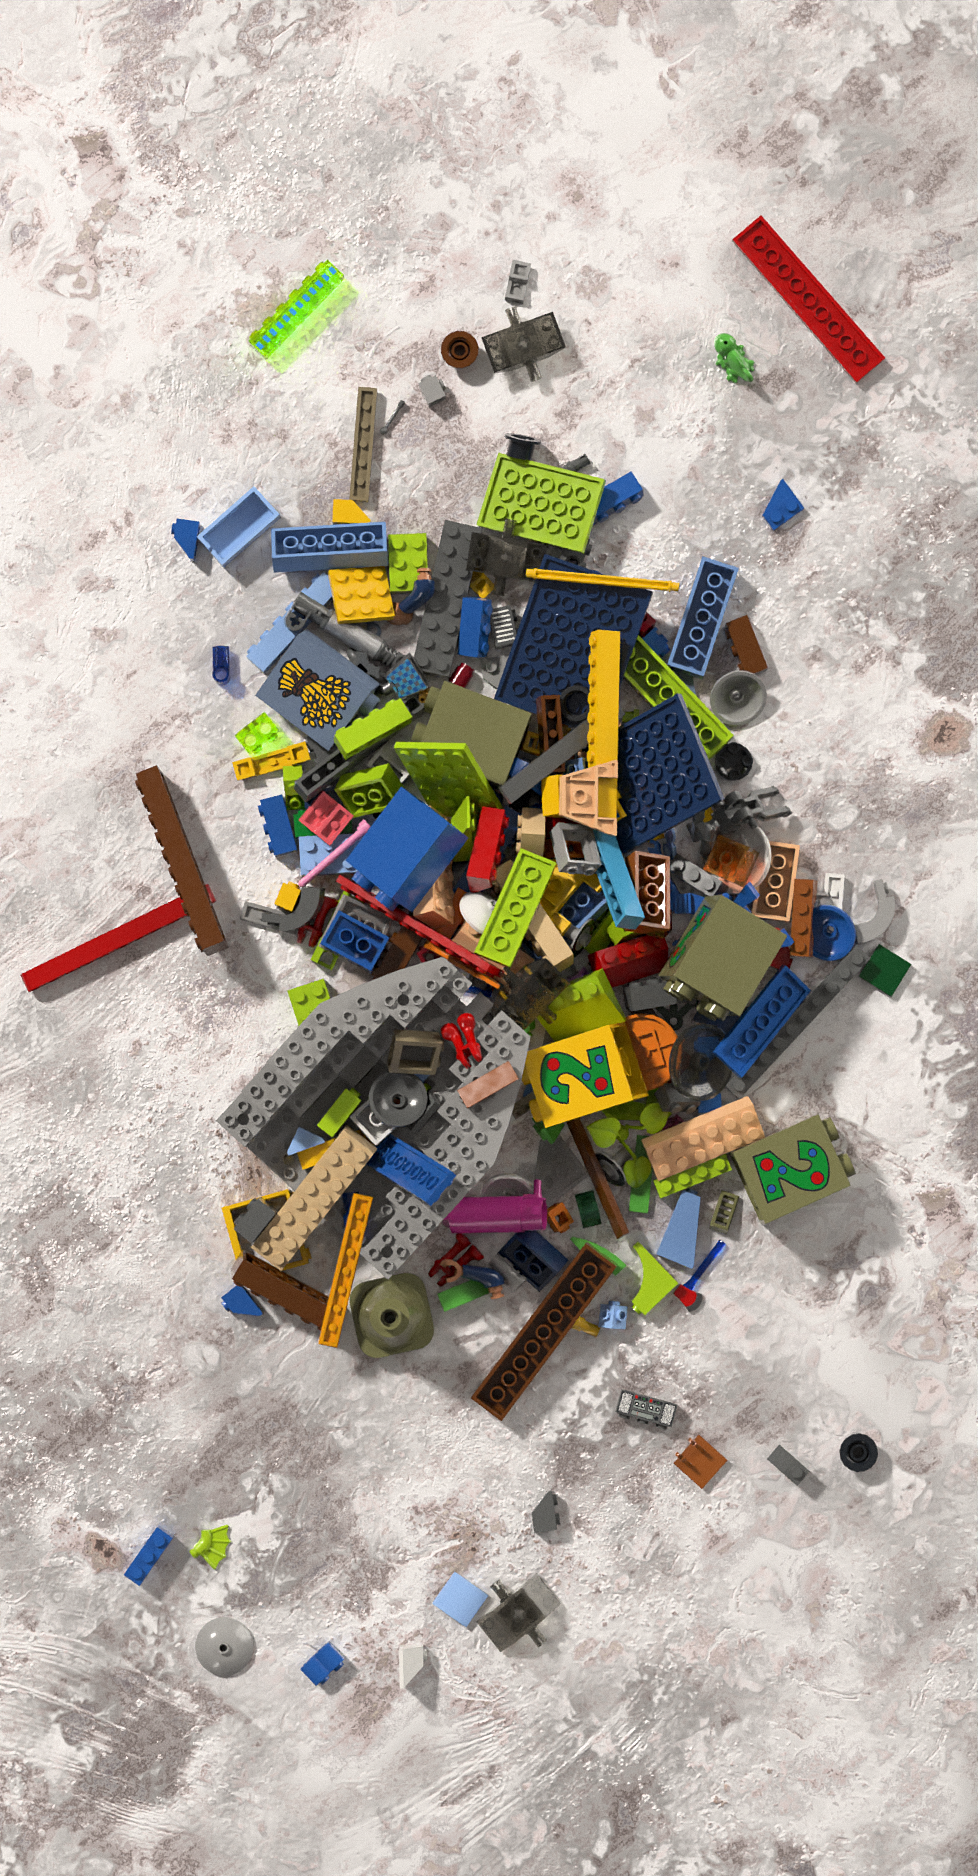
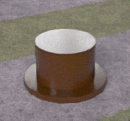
[441,331,479,369]

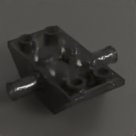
[481,306,566,382]
[466,518,546,596]
[491,958,571,1030]
[476,1573,561,1652]

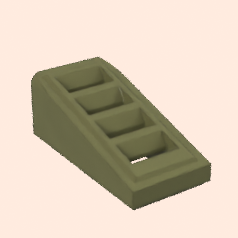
[709,1190,740,1235]

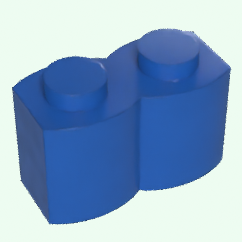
[300,1641,345,1686]

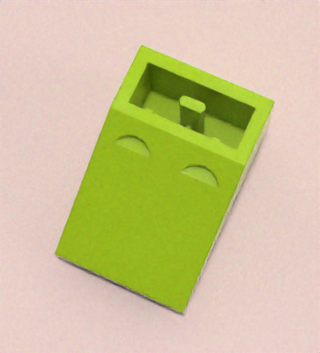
[451,796,478,862]

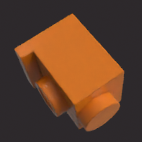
[547,1202,574,1233]

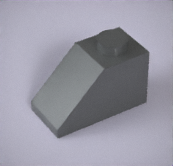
[767,1444,810,1486]

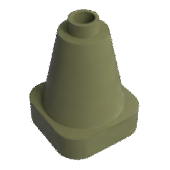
[349,1272,435,1358]

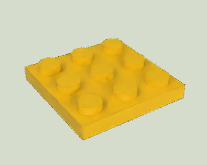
[328,566,395,624]

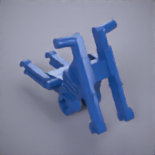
[647,840,734,946]

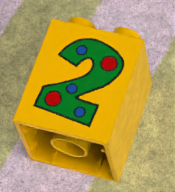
[521,1022,649,1128]

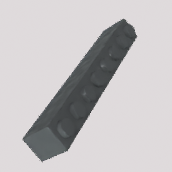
[294,693,425,803]

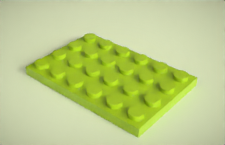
[476,453,606,554]
[394,742,504,818]

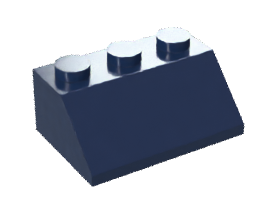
[497,1230,569,1292]

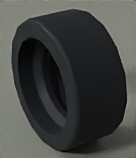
[560,685,590,722]

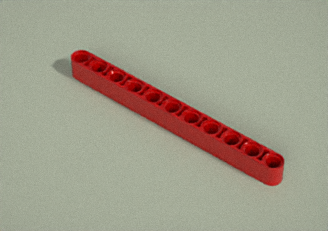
[20,884,217,992]

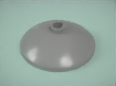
[710,671,767,725]
[195,1617,253,1676]

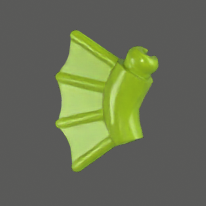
[190,1525,231,1570]

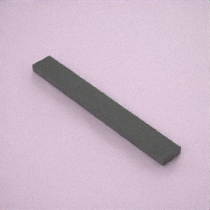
[498,706,625,804]

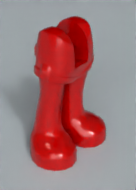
[297,896,339,948]
[440,1013,482,1069]
[428,1233,484,1287]

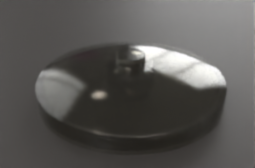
[669,1023,732,1101]

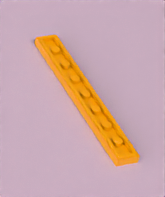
[318,1193,373,1348]

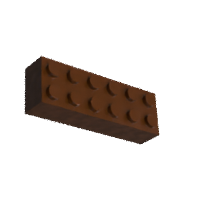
[231,1249,329,1331]

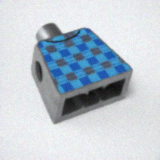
[381,653,430,698]

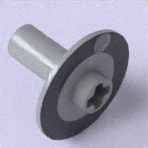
[563,919,595,958]
[595,1144,635,1187]

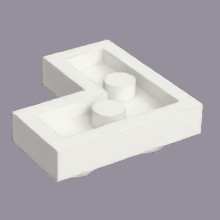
[814,873,845,909]

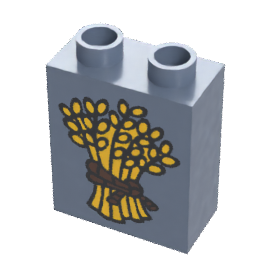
[255,629,380,751]

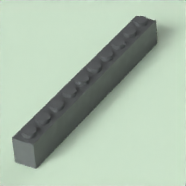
[724,945,871,1099]

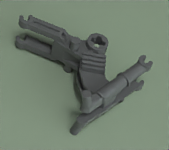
[686,785,792,869]

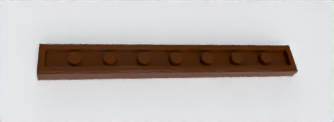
[566,1118,629,1239]

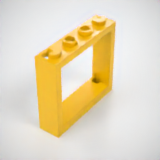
[222,1189,312,1271]

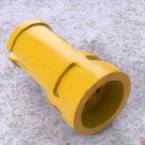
[571,1316,601,1338]

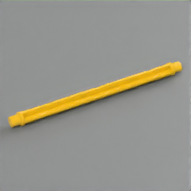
[526,568,680,592]

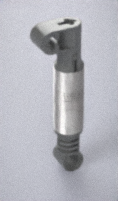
[284,592,406,669]

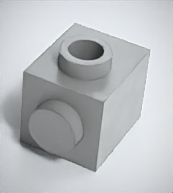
[418,375,446,407]

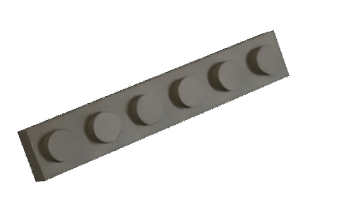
[349,387,377,502]

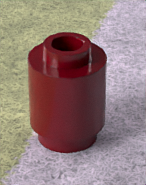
[448,662,474,688]

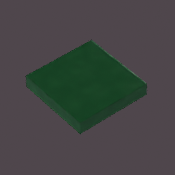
[858,944,912,997]

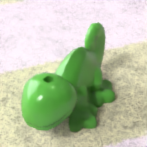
[714,333,754,384]

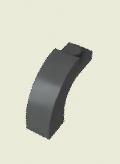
[261,886,325,931]

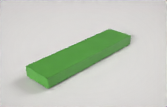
[629,1135,653,1213]

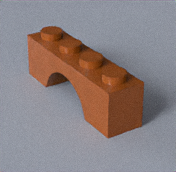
[790,879,817,957]

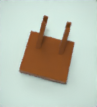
[673,1434,728,1489]

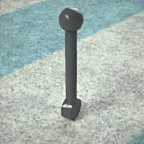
[380,400,405,435]

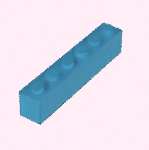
[593,829,645,929]

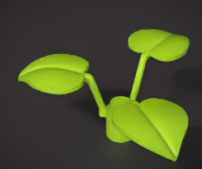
[587,1102,668,1188]

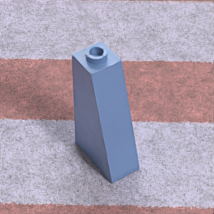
[656,1188,701,1269]

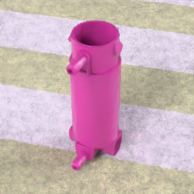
[441,1179,547,1233]

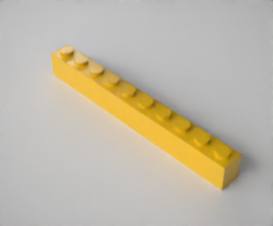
[587,630,620,818]

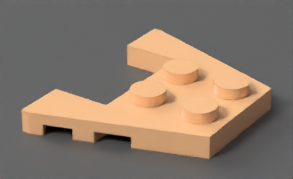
[559,760,618,836]

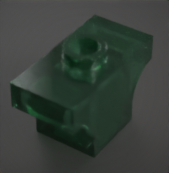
[575,1190,602,1229]

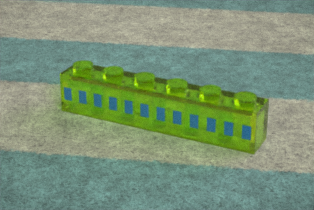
[248,259,345,360]

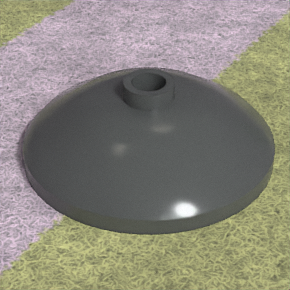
[369,1071,427,1127]

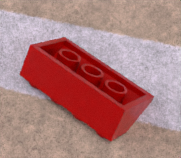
[466,806,509,893]
[587,931,668,988]

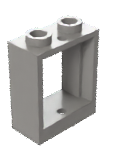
[549,822,602,875]

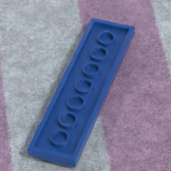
[366,1134,456,1206]

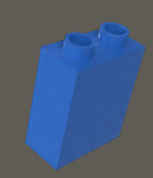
[345,786,468,912]

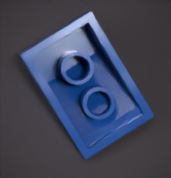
[320,910,390,974]

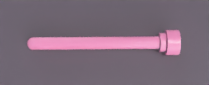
[298,820,370,887]

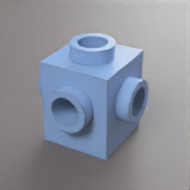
[598,1301,628,1329]

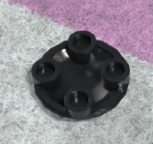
[715,742,753,781]

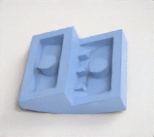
[433,1571,489,1627]

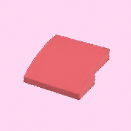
[298,791,354,846]

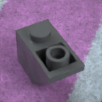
[531,1490,560,1533]

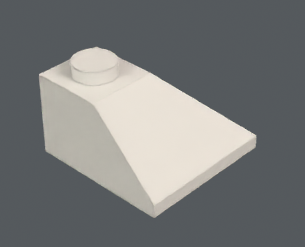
[399,1644,427,1689]

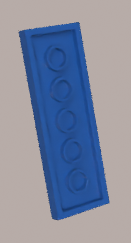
[713,965,811,1078]

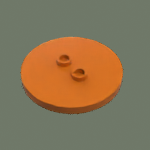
[625,1013,681,1091]

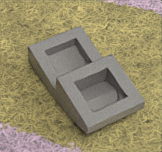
[505,260,531,304]

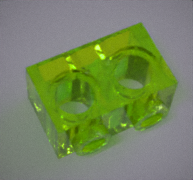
[234,712,280,755]

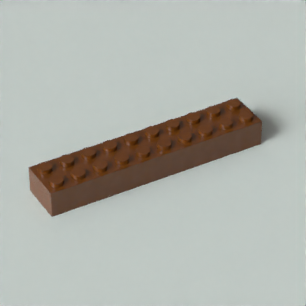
[135,765,229,956]
[471,1242,618,1421]

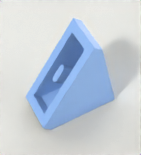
[287,1126,325,1156]

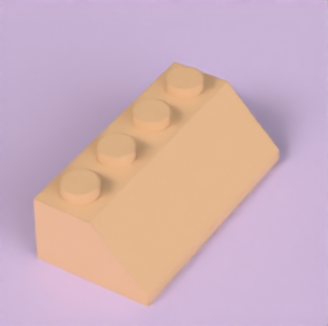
[451,920,534,989]

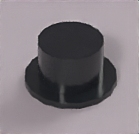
[504,433,541,460]
[839,1433,878,1472]

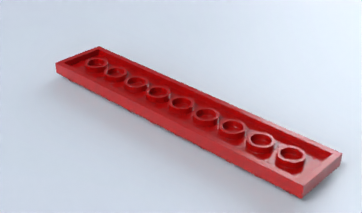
[732,215,885,383]
[336,875,505,978]

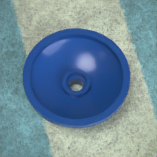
[812,905,856,961]

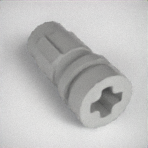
[488,1253,527,1292]

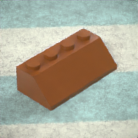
[625,851,670,934]

